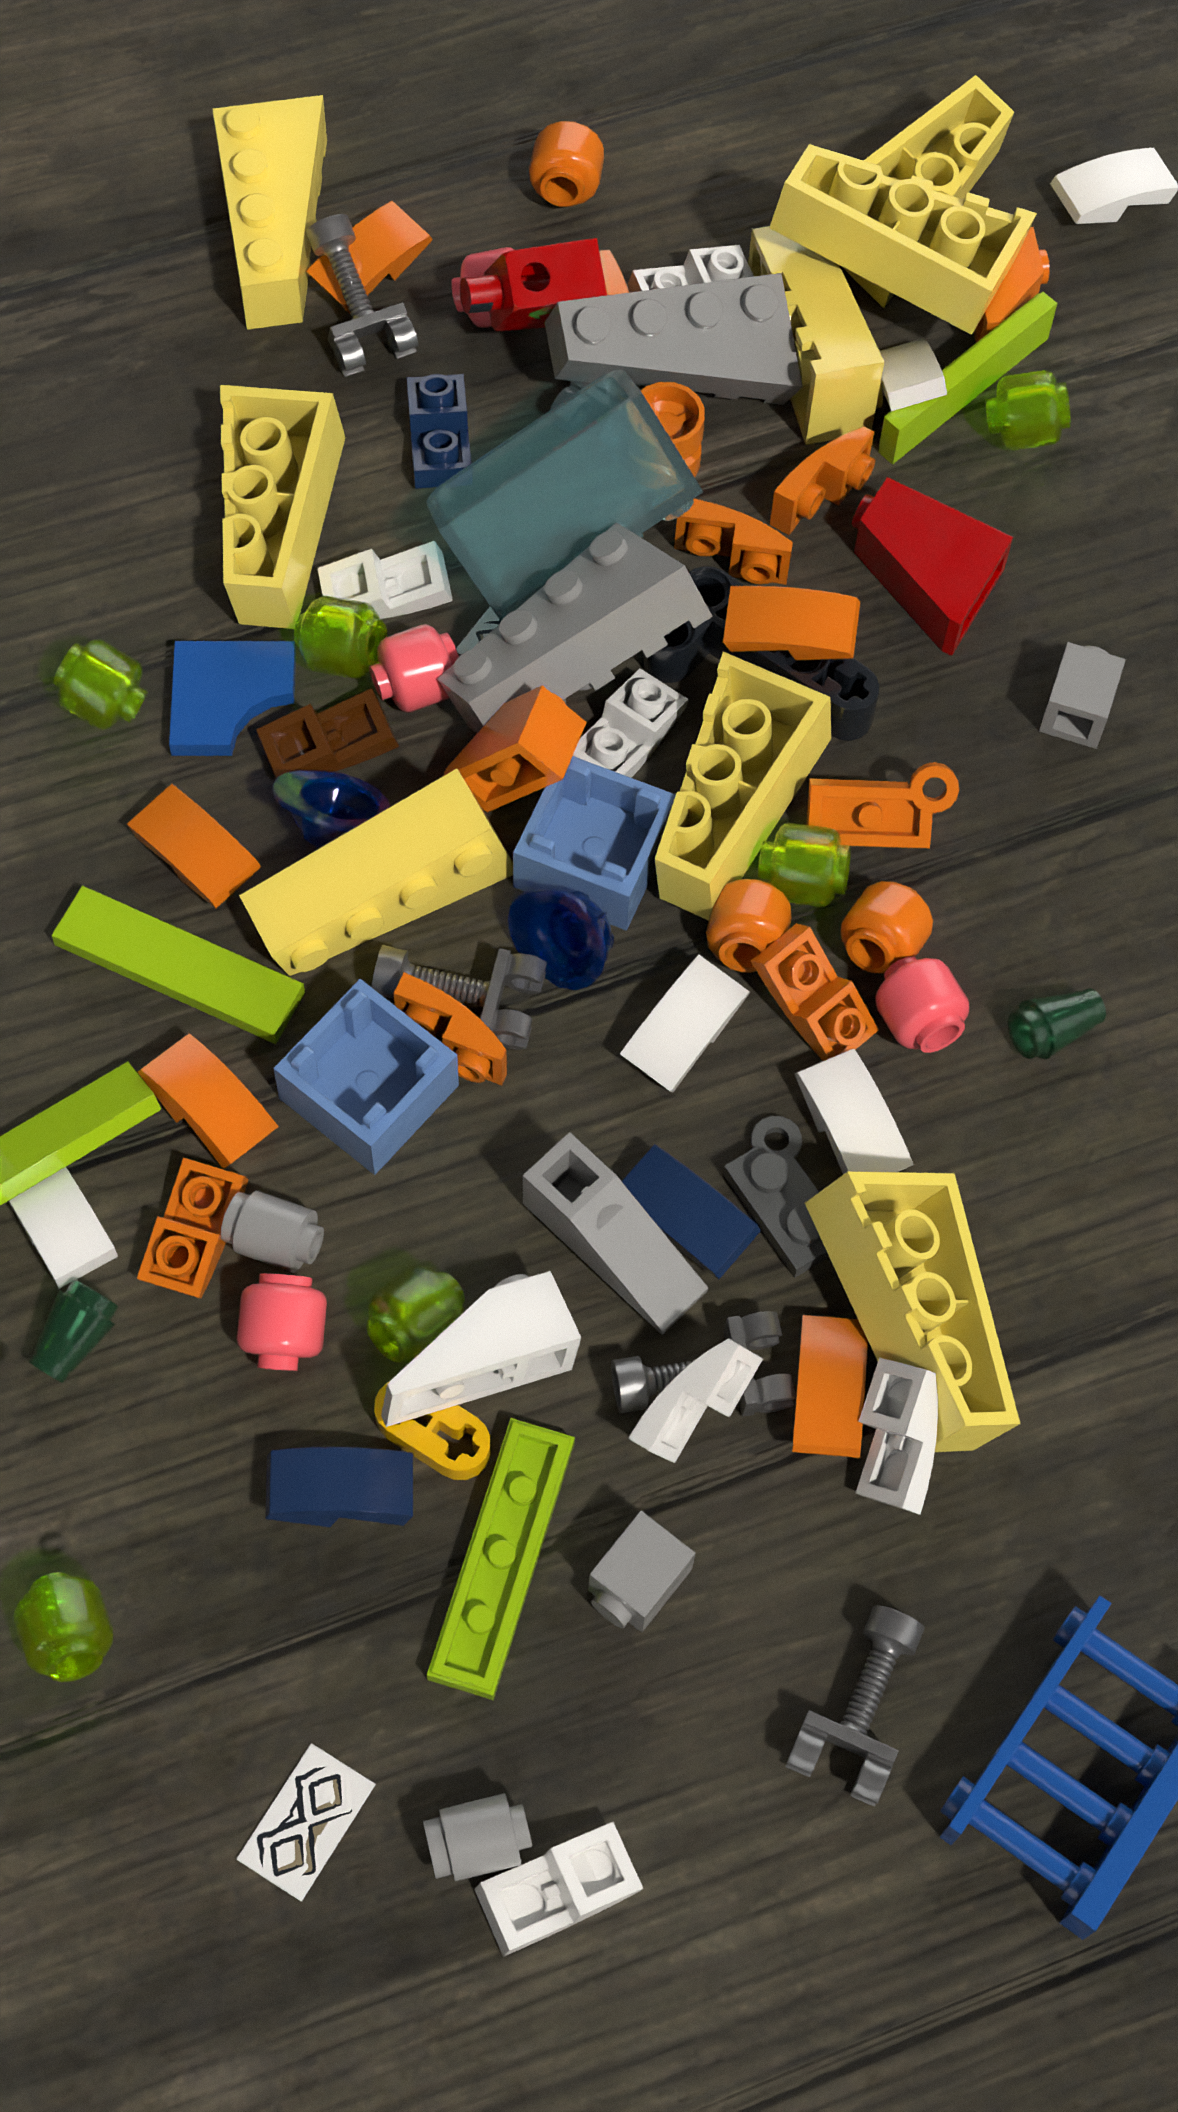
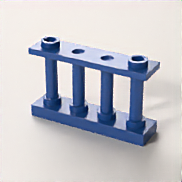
[940,1596,1178,1940]

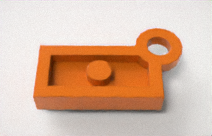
[806,762,959,849]

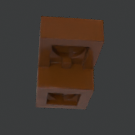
[256,688,400,784]

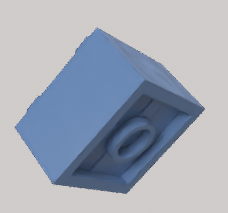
[513,756,676,931]
[273,979,459,1175]

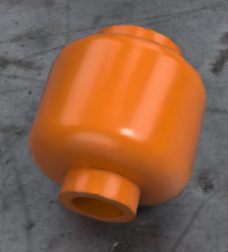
[529,121,604,207]
[706,879,792,973]
[841,881,933,973]

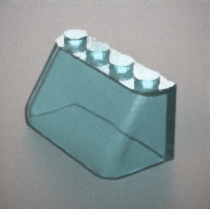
[426,370,703,621]

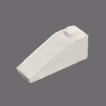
[381,1271,581,1427]

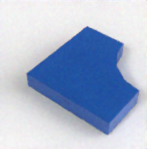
[169,641,296,756]

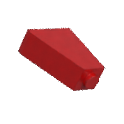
[852,477,1013,656]

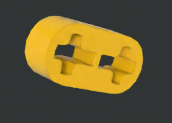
[374,1381,490,1480]

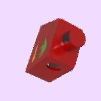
[460,238,607,331]

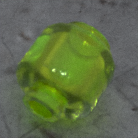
[986,370,1071,450]
[294,596,388,678]
[52,639,148,730]
[758,823,851,907]
[366,1265,465,1363]
[14,1572,114,1682]

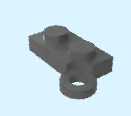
[723,1116,829,1278]

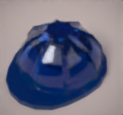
[272,770,390,847]
[508,888,615,991]

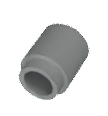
[221,1191,324,1273]
[423,1793,532,1882]

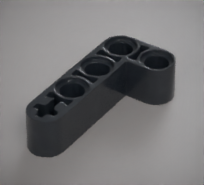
[642,566,879,741]

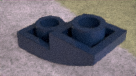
[406,374,473,489]
[622,1144,761,1279]
[265,1447,413,1527]

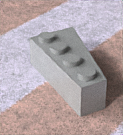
[544,273,803,405]
[437,522,713,733]

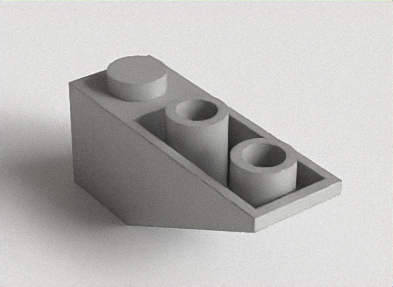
[523,1132,708,1335]

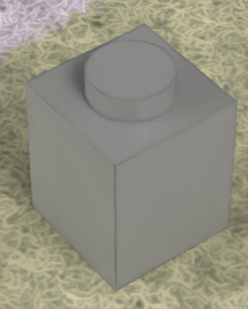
[1039,642,1126,749]
[588,1511,696,1633]

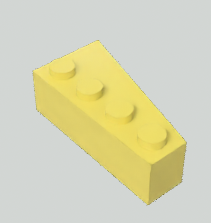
[841,75,1014,308]
[213,95,327,330]
[769,144,1037,335]
[748,226,884,445]
[220,385,345,629]
[655,652,831,921]
[239,768,513,976]
[805,1171,1020,1452]

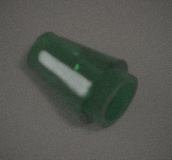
[1008,988,1106,1060]
[29,1279,119,1383]

